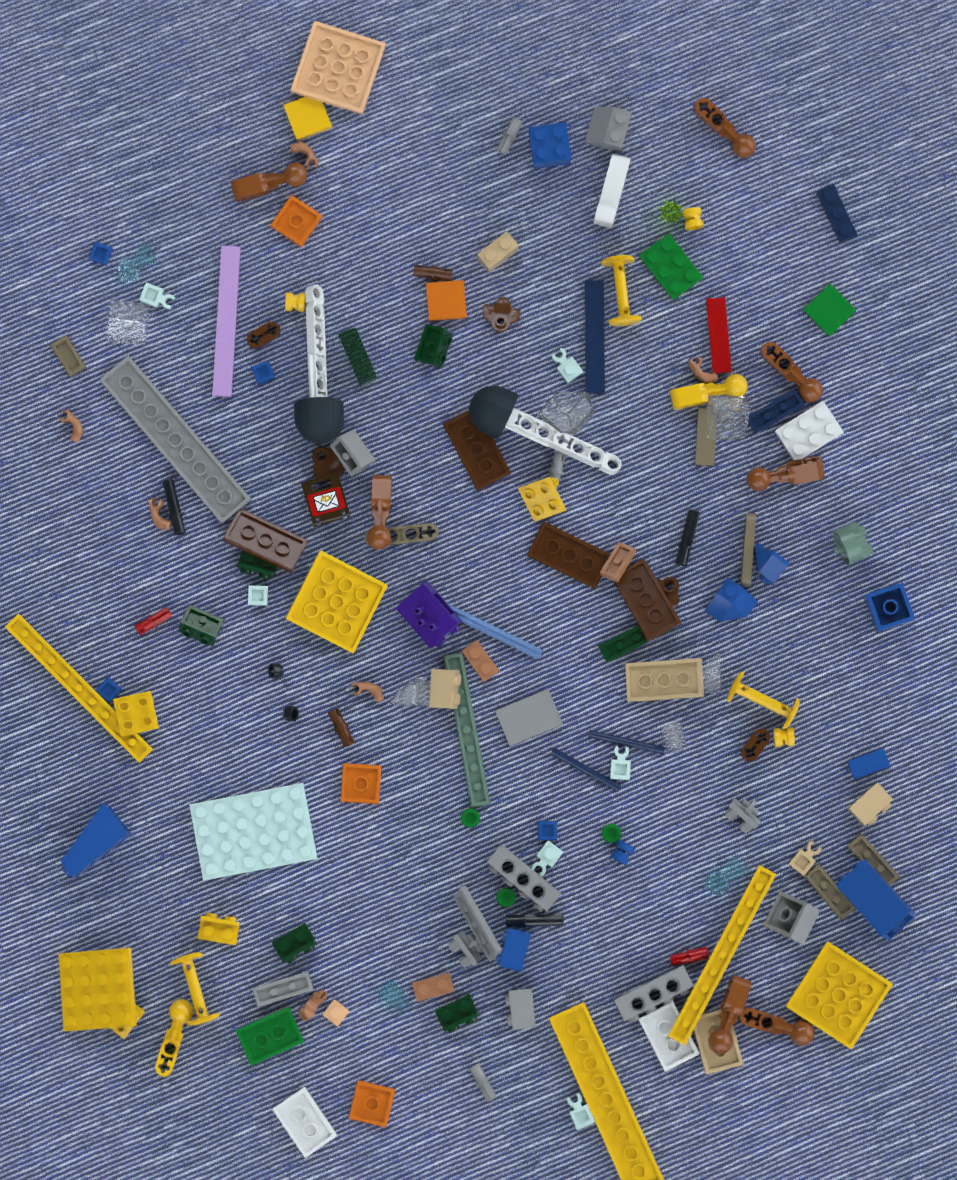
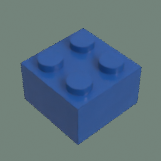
[529,122,572,169]
[864,583,915,633]
[496,928,531,972]

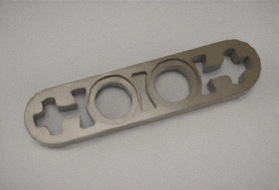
[740,513,756,588]
[364,523,439,547]

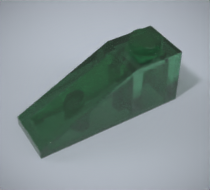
[338,327,377,387]

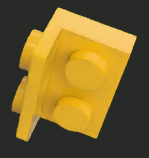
[198,913,240,945]

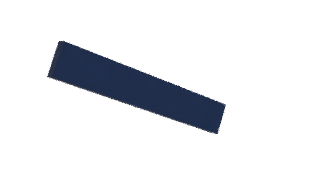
[585,280,605,394]

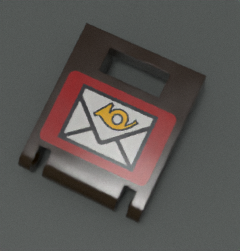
[301,472,351,527]

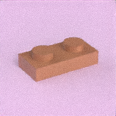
[600,542,636,583]
[461,640,499,682]
[412,973,454,1001]

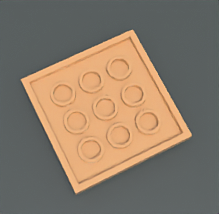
[291,21,386,115]

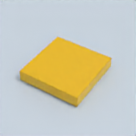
[284,97,332,141]

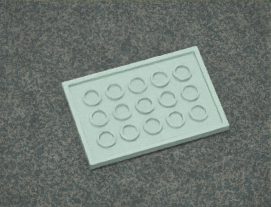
[189,783,318,881]

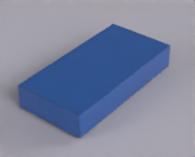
[847,748,890,779]

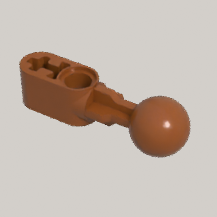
[693,98,756,158]
[230,162,308,202]
[760,342,823,403]
[746,456,825,491]
[367,475,392,550]
[708,975,752,1054]
[738,1006,815,1046]

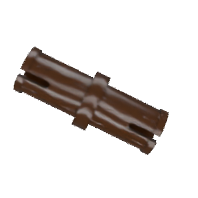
[413,264,452,281]
[328,708,355,748]

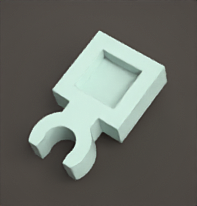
[139,283,176,310]
[552,348,583,384]
[610,746,631,780]
[531,841,563,876]
[567,1093,596,1130]

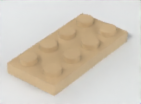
[625,658,704,702]

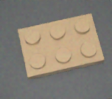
[694,1009,744,1075]

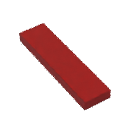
[706,297,732,374]

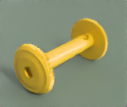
[601,255,642,327]
[726,671,800,729]
[170,952,220,1026]

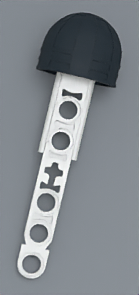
[294,284,344,444]
[469,385,622,475]

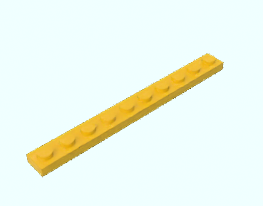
[5,613,153,763]
[668,865,776,1046]

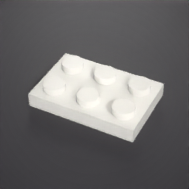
[775,401,844,460]
[638,1001,700,1072]
[272,1087,338,1158]

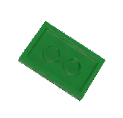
[639,233,704,301]
[235,1006,305,1066]

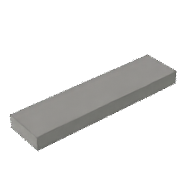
[454,886,502,962]

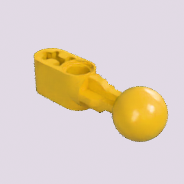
[669,374,748,410]
[155,999,194,1077]

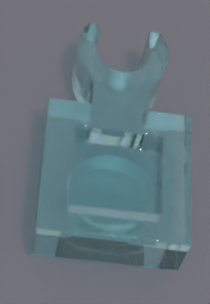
[377,980,411,1014]

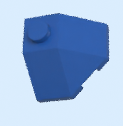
[754,542,790,585]
[705,578,758,622]

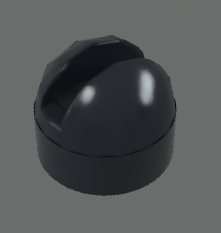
[268,663,284,679]
[283,706,299,722]

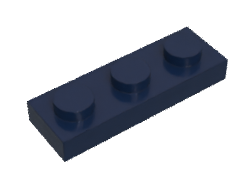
[816,184,858,244]
[745,389,805,435]

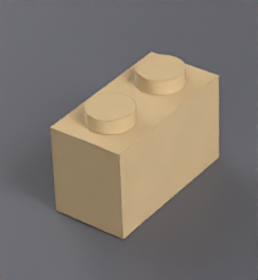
[477,231,519,273]
[429,669,461,709]
[847,782,893,826]

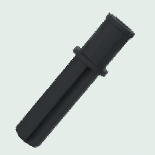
[162,478,186,536]
[675,509,700,566]
[506,913,564,928]

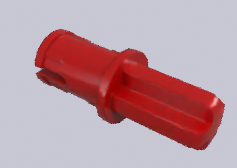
[134,607,172,636]
[670,946,709,966]

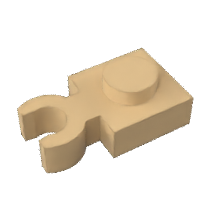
[789,841,822,876]

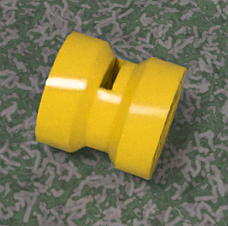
[682,207,704,230]
[285,292,306,312]
[773,727,795,747]

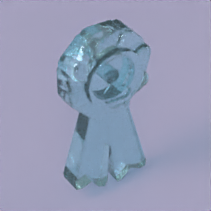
[117,242,157,282]
[706,856,751,895]

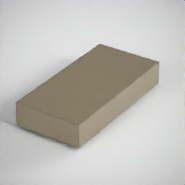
[50,335,86,378]

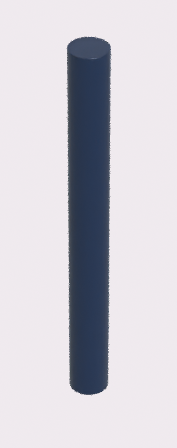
[588,730,665,754]
[551,748,621,792]

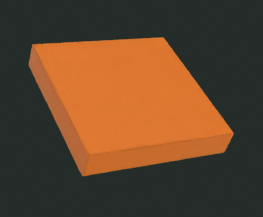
[270,195,323,248]
[426,280,467,322]
[340,763,382,804]
[349,1080,395,1127]

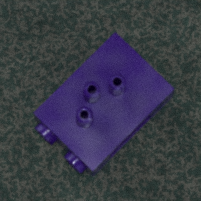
[396,581,463,649]

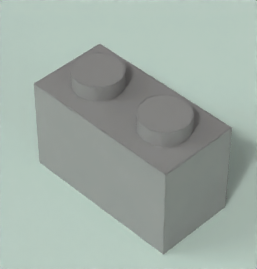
[330,430,376,477]
[505,988,536,1030]

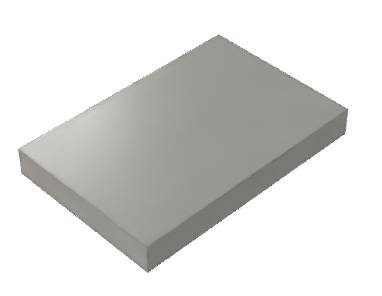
[495,689,563,746]

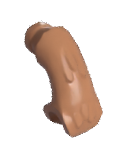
[290,141,319,170]
[688,357,718,384]
[59,410,84,443]
[149,498,172,530]
[350,682,384,702]
[299,990,327,1021]

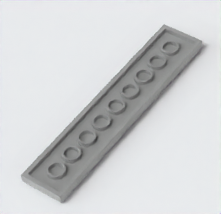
[99,355,252,525]

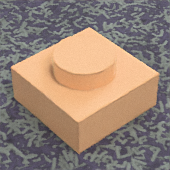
[323,999,350,1027]

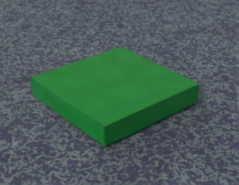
[803,284,857,337]

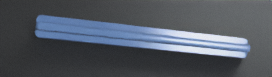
[447,603,542,659]

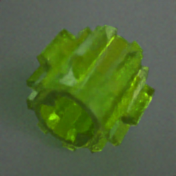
[660,200,683,224]

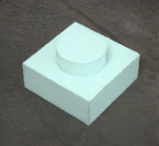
[248,585,268,606]

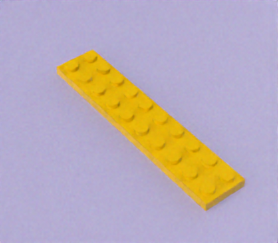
[549,1002,664,1180]

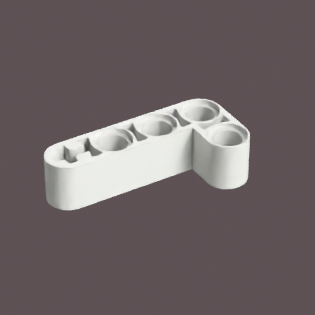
[594,153,631,228]

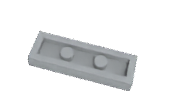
[252,971,314,1007]

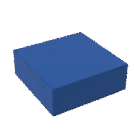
[89,242,113,266]
[251,360,275,385]
[95,677,122,704]
[538,821,557,841]

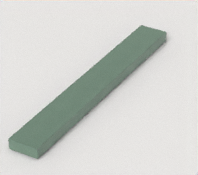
[444,653,490,808]

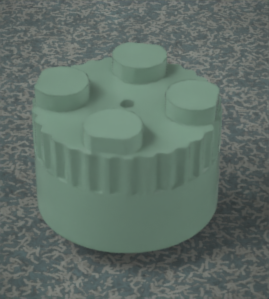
[832,522,873,566]

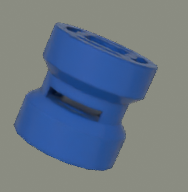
[609,840,635,865]

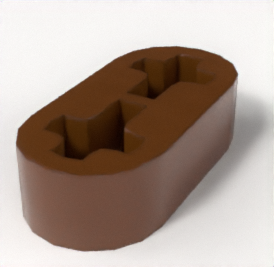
[247,322,281,349]
[741,729,770,762]

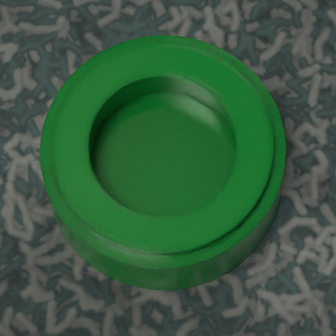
[461,808,480,828]
[602,824,621,843]
[496,888,516,907]

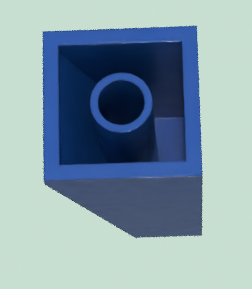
[61,803,132,878]
[836,859,917,941]

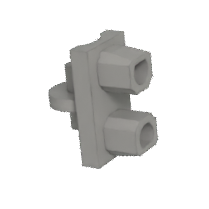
[725,798,761,833]
[448,930,483,968]

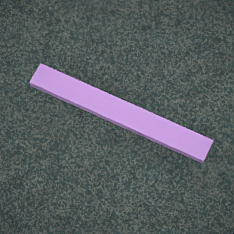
[212,246,241,397]

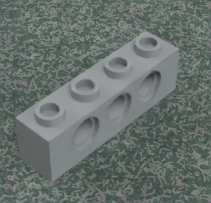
[487,844,561,912]
[613,965,694,1023]

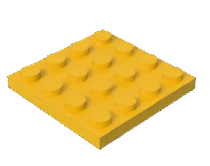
[285,550,388,654]
[785,941,893,1049]
[58,948,137,1031]

